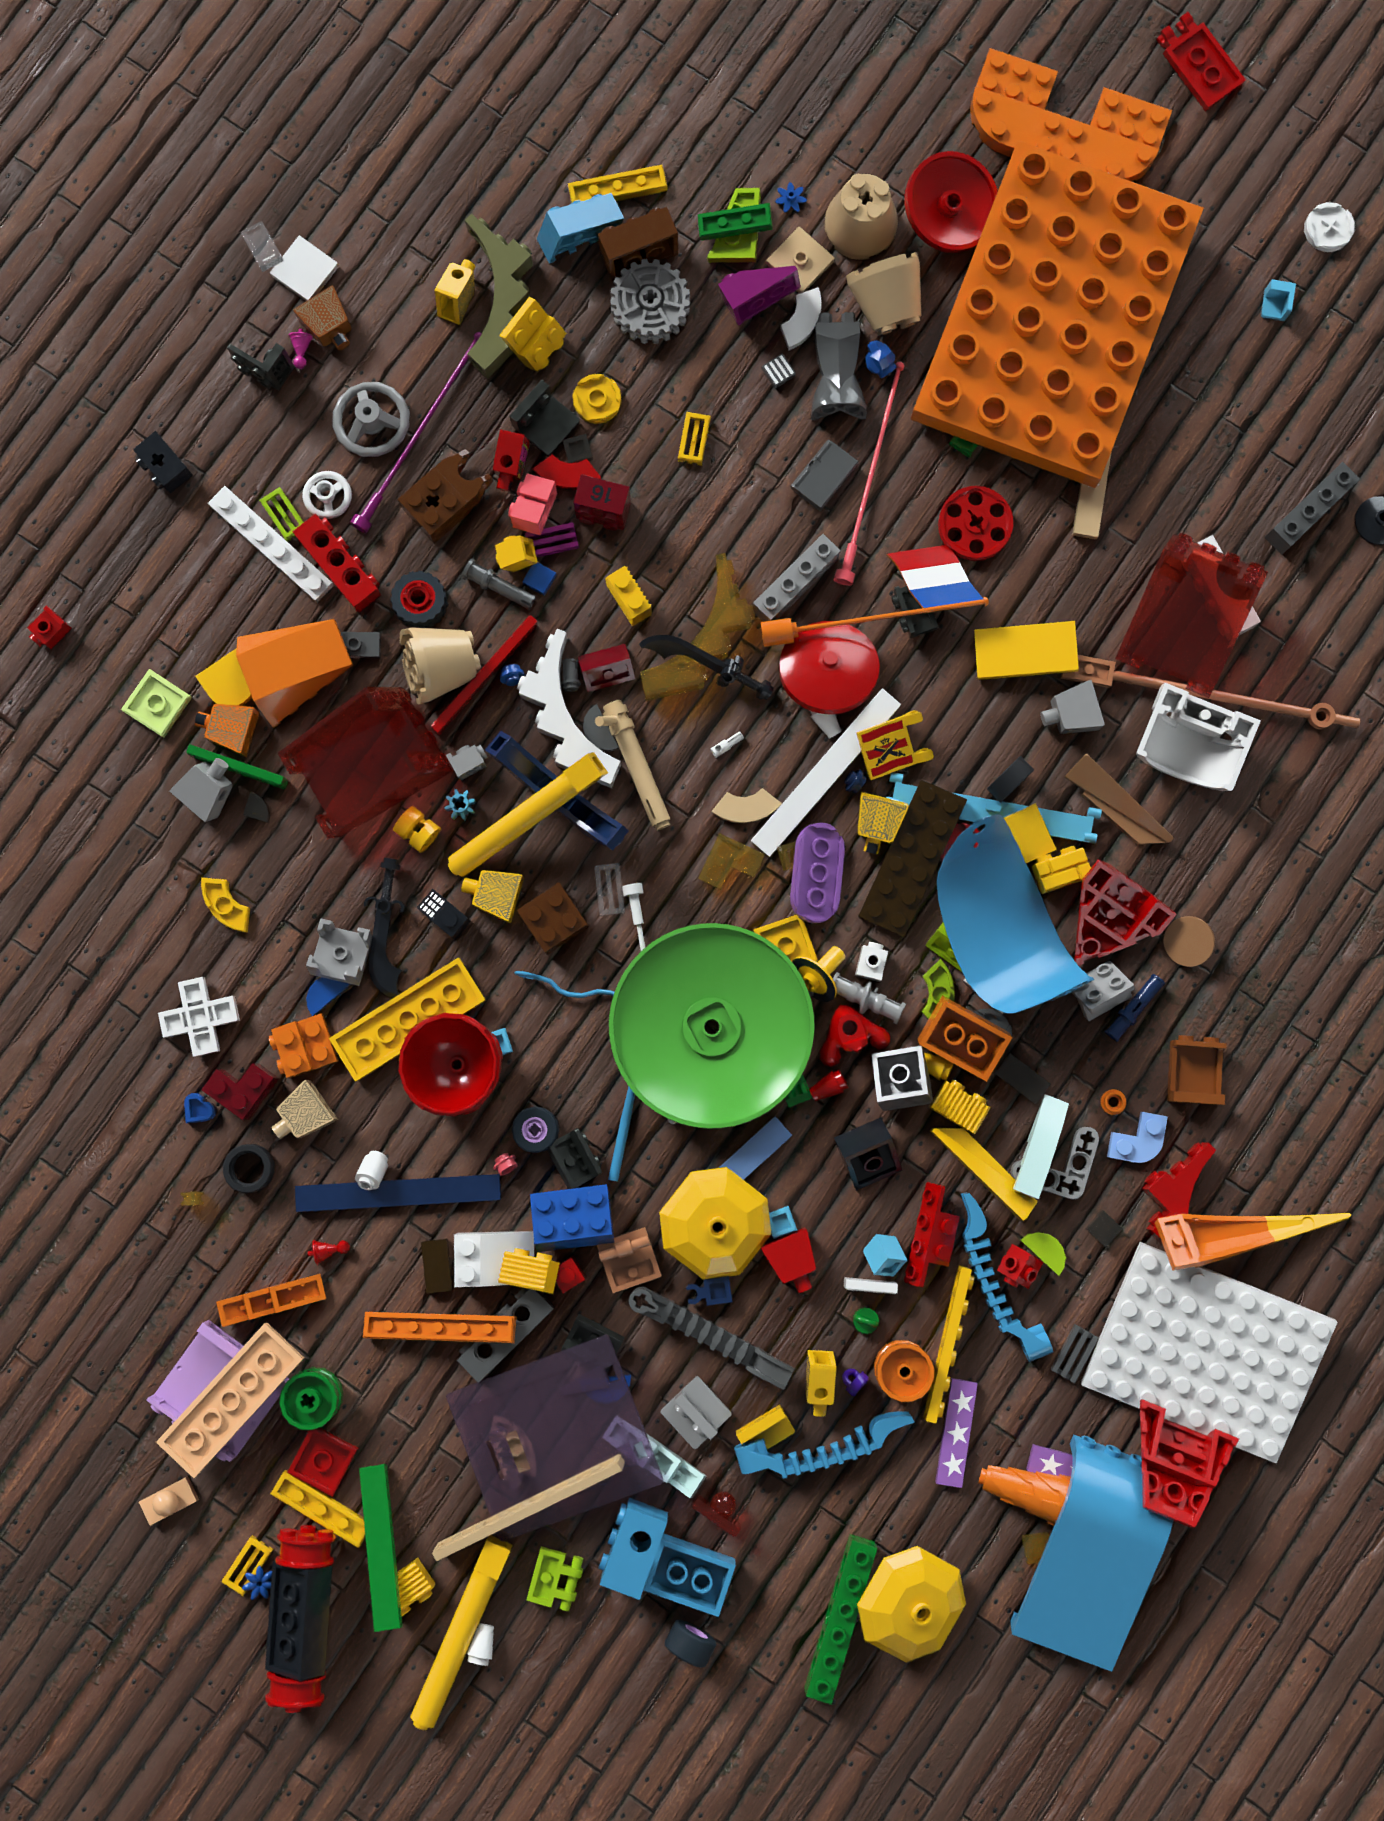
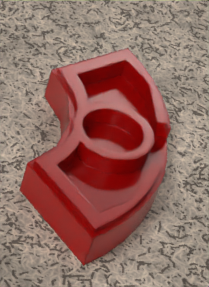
[533,454,602,490]

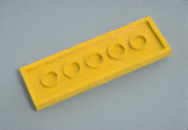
[329,957,486,1082]

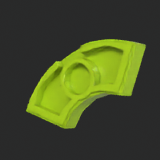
[921,959,955,1019]

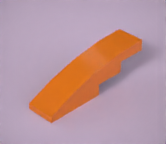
[216,1274,326,1327]

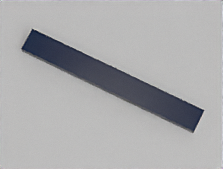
[295,1174,501,1212]

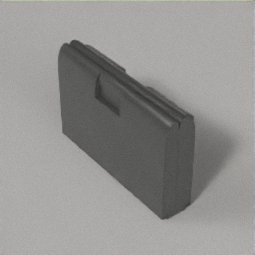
[790,440,859,511]

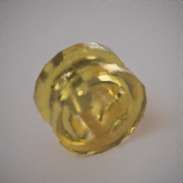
[180,1191,204,1206]

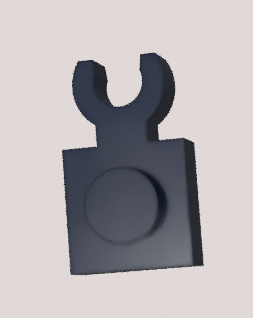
[686,1276,732,1306]

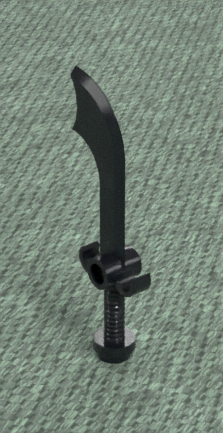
[639,635,774,700]
[364,858,405,998]

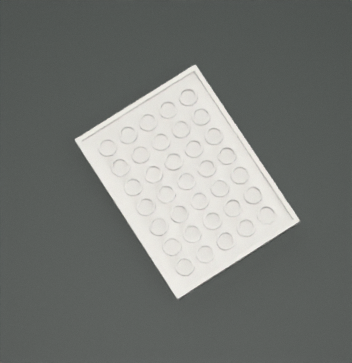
[1081,1242,1338,1463]

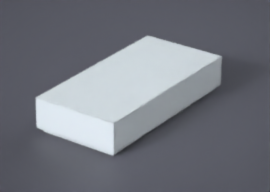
[844,1277,898,1294]

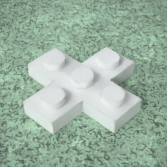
[158,977,240,1057]

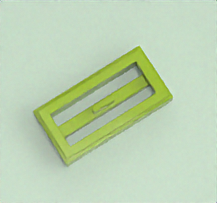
[259,487,304,542]

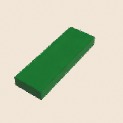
[697,203,773,241]

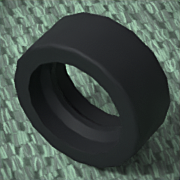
[987,756,1034,803]
[223,1144,275,1193]

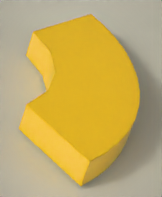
[201,877,250,933]

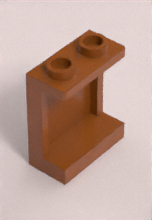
[1167,1035,1227,1105]

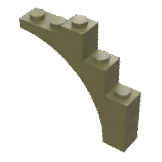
[465,213,533,379]

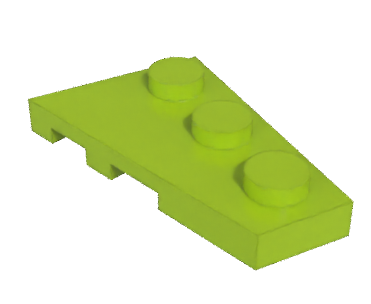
[707,188,761,262]

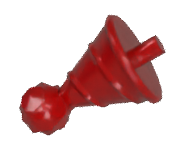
[308,1240,350,1265]

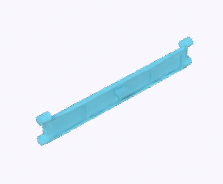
[886,772,1102,844]

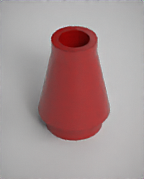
[809,1070,849,1102]

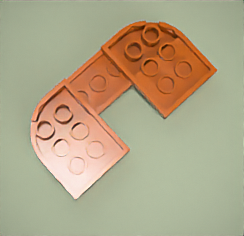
[970,48,1172,181]

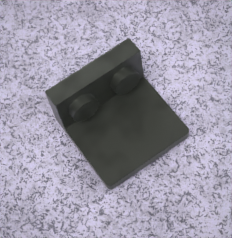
[227,343,295,391]
[509,380,580,456]

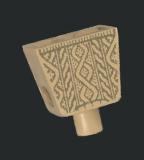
[272,1080,338,1139]

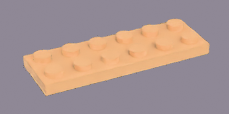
[156,1322,304,1478]

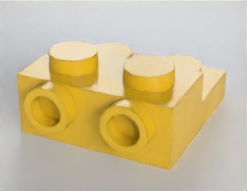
[499,297,567,372]

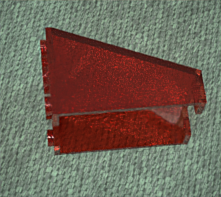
[1115,533,1268,698]
[277,687,452,839]

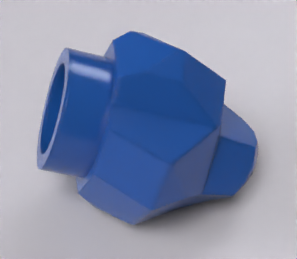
[865,341,897,378]

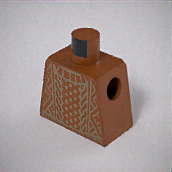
[293,285,352,351]

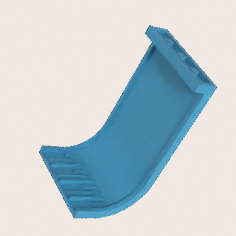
[1010,1434,1173,1672]

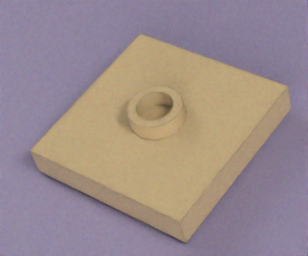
[766,227,835,294]

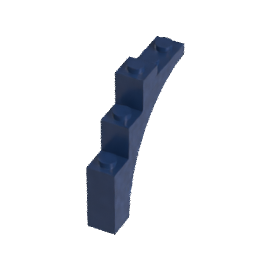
[485,731,629,851]

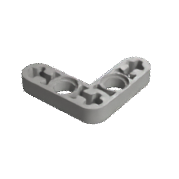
[1011,1127,1099,1199]

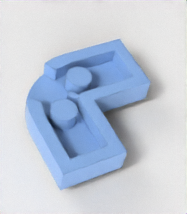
[1107,1112,1168,1163]

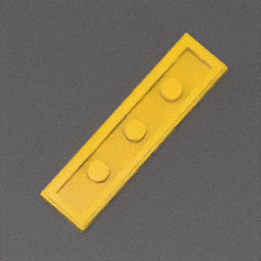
[568,165,667,203]
[270,1470,365,1548]

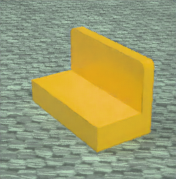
[736,1404,795,1449]

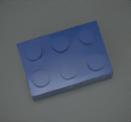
[530,1184,615,1252]

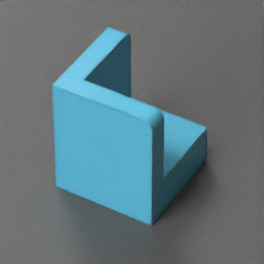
[1261,279,1296,321]
[863,1234,907,1277]

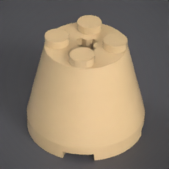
[825,174,898,260]
[846,252,921,336]
[400,628,481,704]

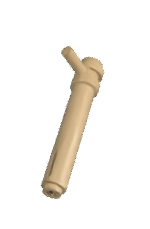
[595,700,670,830]

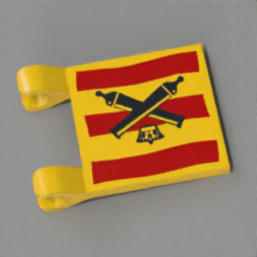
[856,710,934,780]

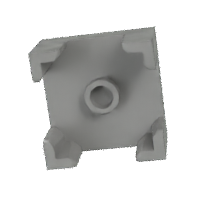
[306,918,372,986]

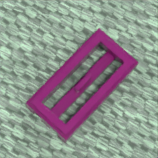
[525,522,579,557]

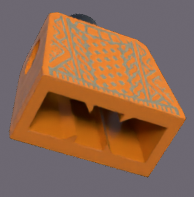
[195,704,259,757]

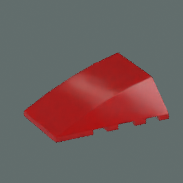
[1140,1399,1240,1529]

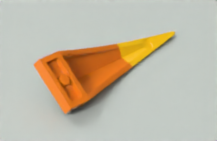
[1155,1213,1352,1271]

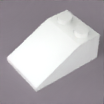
[454,1231,535,1287]

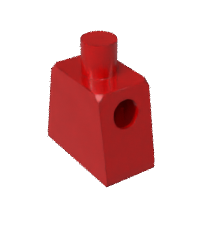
[761,1227,816,1293]

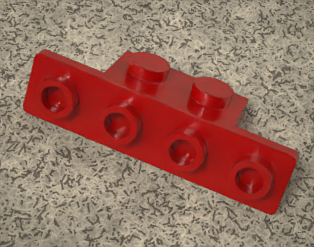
[904,1182,960,1288]

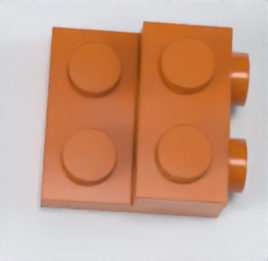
[269,1013,339,1078]

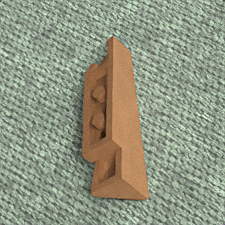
[1064,754,1174,845]

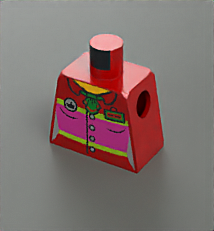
[493,429,530,492]

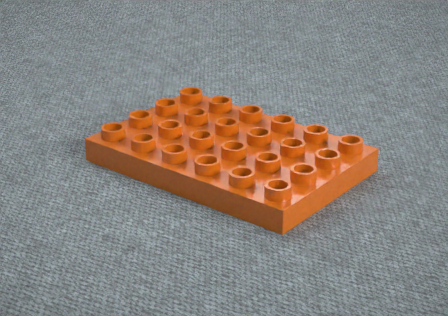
[910,140,1204,488]

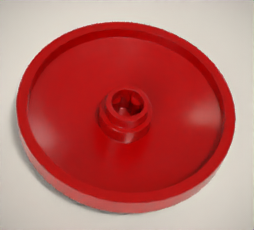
[904,151,998,253]
[779,621,880,714]

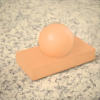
[139,1476,199,1525]

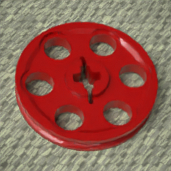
[938,486,1013,561]

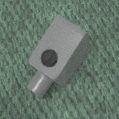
[1040,680,1105,734]
[170,758,232,822]

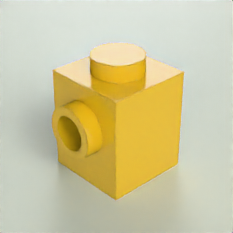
[495,535,538,572]

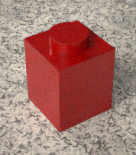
[556,1255,587,1293]

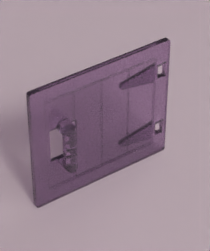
[446,1335,664,1541]

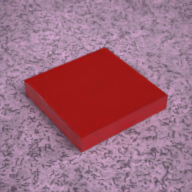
[287,1427,358,1497]

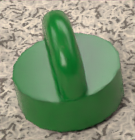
[853,1307,879,1334]

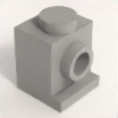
[446,745,488,781]

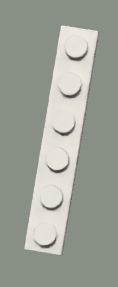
[208,486,334,603]

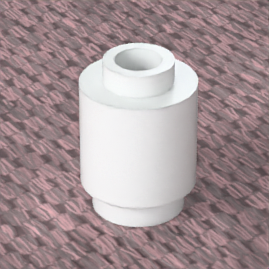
[355,1151,388,1190]

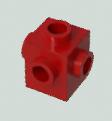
[997,1244,1044,1289]

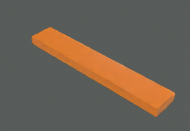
[363,1312,516,1344]

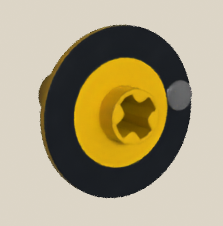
[792,946,845,1002]

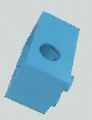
[598,1498,668,1600]

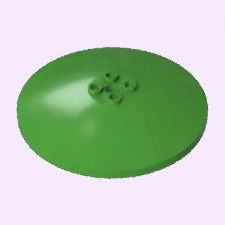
[609,923,814,1129]

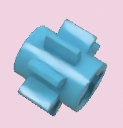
[444,789,476,821]

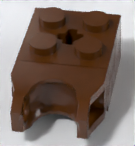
[398,449,493,544]

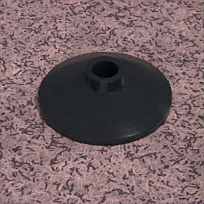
[1355,496,1384,545]

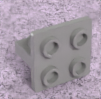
[1072,961,1135,1021]
[661,1376,732,1449]

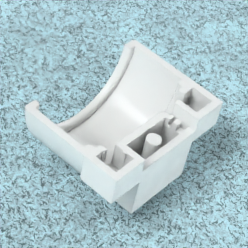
[1136,683,1261,791]

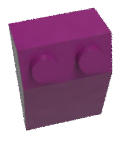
[718,266,801,325]

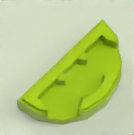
[1020,1232,1066,1276]

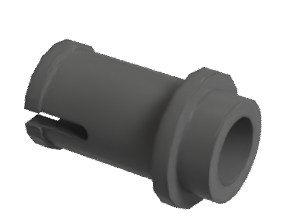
[561,658,581,692]

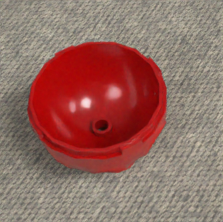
[398,1013,503,1116]

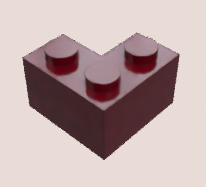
[201,1063,280,1120]

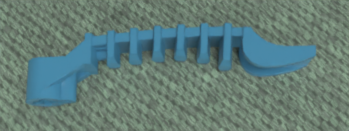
[960,1192,1053,1362]
[734,1411,914,1479]

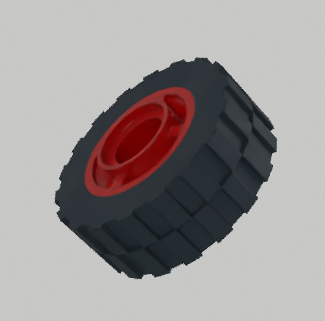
[390,571,448,628]

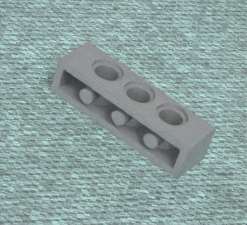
[752,534,841,622]

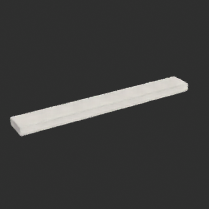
[751,688,901,857]

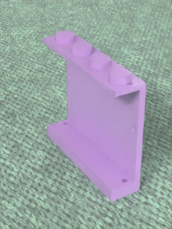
[146,1320,290,1462]

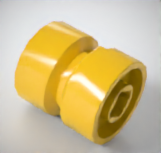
[393,806,441,853]

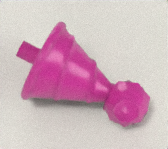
[289,329,313,369]

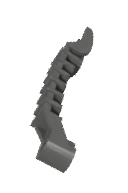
[629,1287,795,1390]

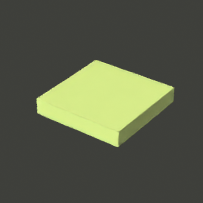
[121,669,192,738]

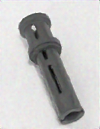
[462,559,536,610]

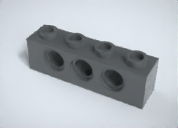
[1264,462,1360,554]
[457,1288,555,1383]

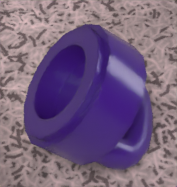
[842,1369,869,1396]

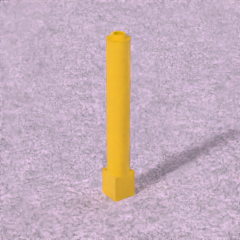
[448,752,608,877]
[410,1535,513,1730]

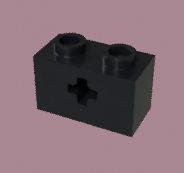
[133,431,193,494]

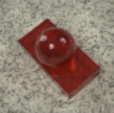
[692,1492,741,1537]

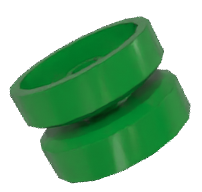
[280,1367,343,1430]

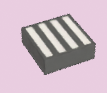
[762,353,796,389]

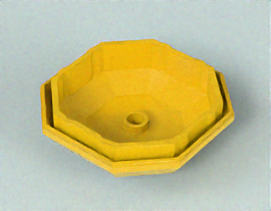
[659,1167,771,1280]
[857,1546,966,1663]

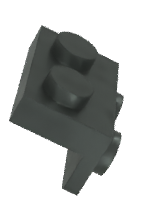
[891,586,939,639]
[547,1128,602,1189]
[561,1314,625,1373]

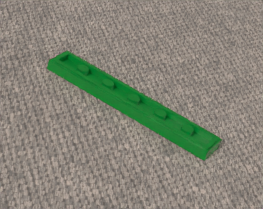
[359,1464,403,1632]

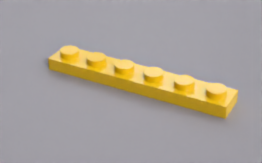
[923,1265,974,1424]

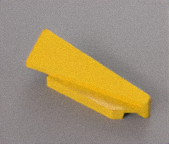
[930,1128,1038,1221]

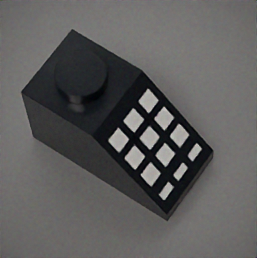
[417,889,471,940]

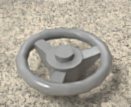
[332,382,410,457]

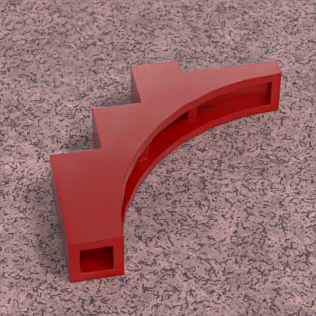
[1142,1142,1216,1247]

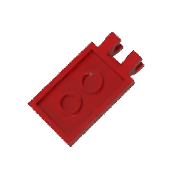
[1156,12,1246,112]

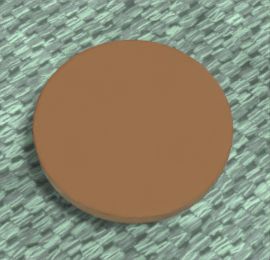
[1164,916,1215,967]

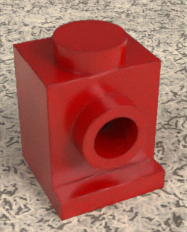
[27,605,72,649]

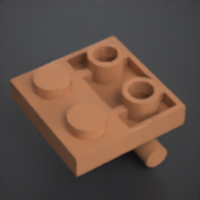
[597,1227,662,1293]

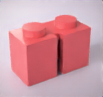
[508,473,557,536]

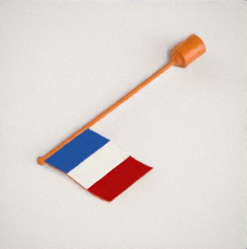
[761,545,989,647]

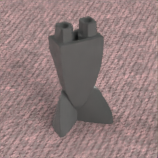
[811,312,867,420]

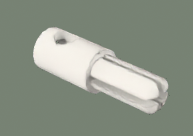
[710,732,744,758]

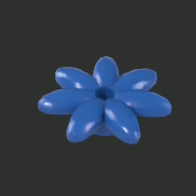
[775,182,807,213]
[242,1566,272,1600]

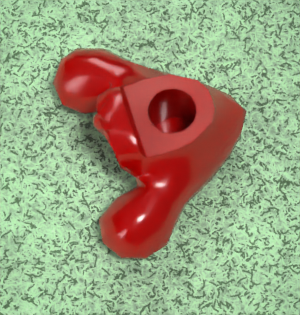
[819,1004,891,1067]

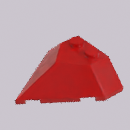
[1074,859,1177,966]

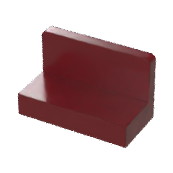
[578,644,635,692]

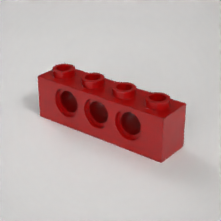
[292,513,381,613]

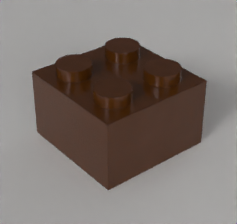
[517,882,589,955]

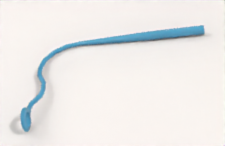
[514,971,635,1182]

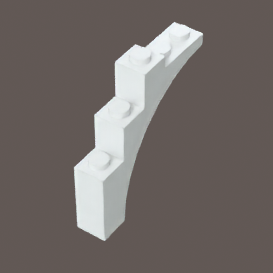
[517,629,621,788]

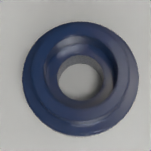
[844,769,867,794]

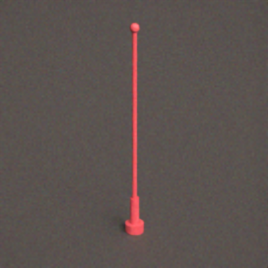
[834,362,904,586]

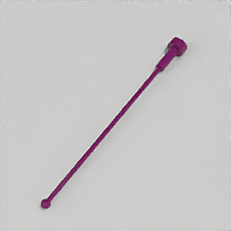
[350,332,482,534]

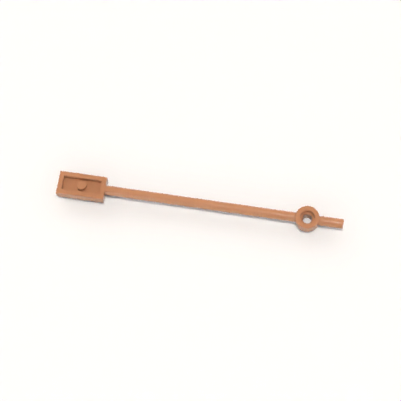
[1061,655,1360,729]

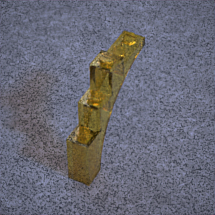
[640,553,755,701]

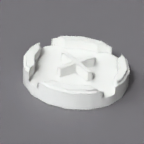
[1304,202,1355,252]

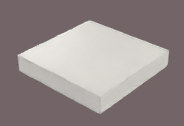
[270,235,339,301]

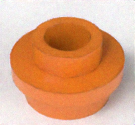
[1100,1089,1126,1115]

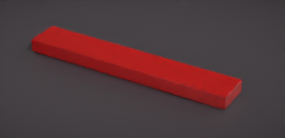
[431,616,537,735]

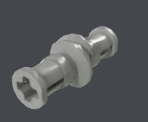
[833,972,906,1024]

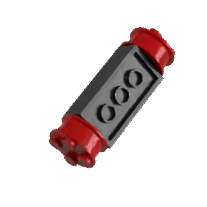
[265,1525,336,1713]

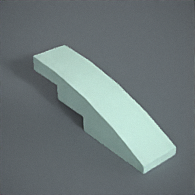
[1013,1094,1069,1199]
[603,1415,707,1498]

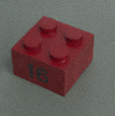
[573,475,631,531]

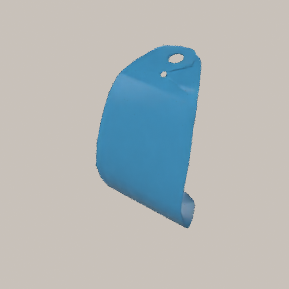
[937,814,1095,1013]

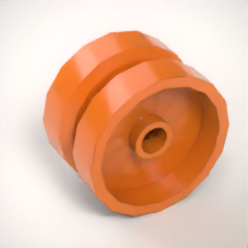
[874,1340,934,1402]

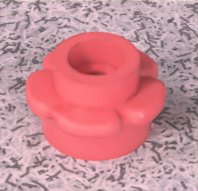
[493,1153,518,1176]

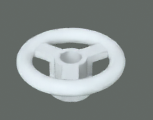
[303,471,352,519]

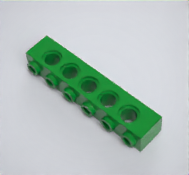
[804,1534,877,1705]

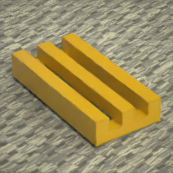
[678,412,711,466]
[221,1535,274,1596]

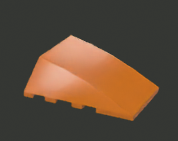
[236,619,353,728]

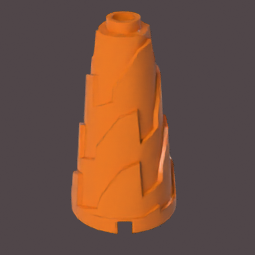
[978,1465,1071,1526]

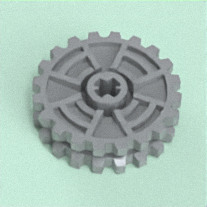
[610,259,690,344]

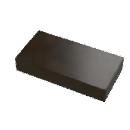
[421,1238,453,1294]

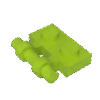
[526,1546,583,1611]

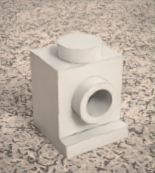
[855,942,888,982]

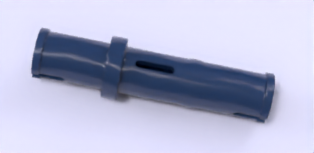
[1105,974,1165,1042]

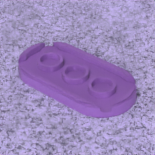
[790,823,845,923]

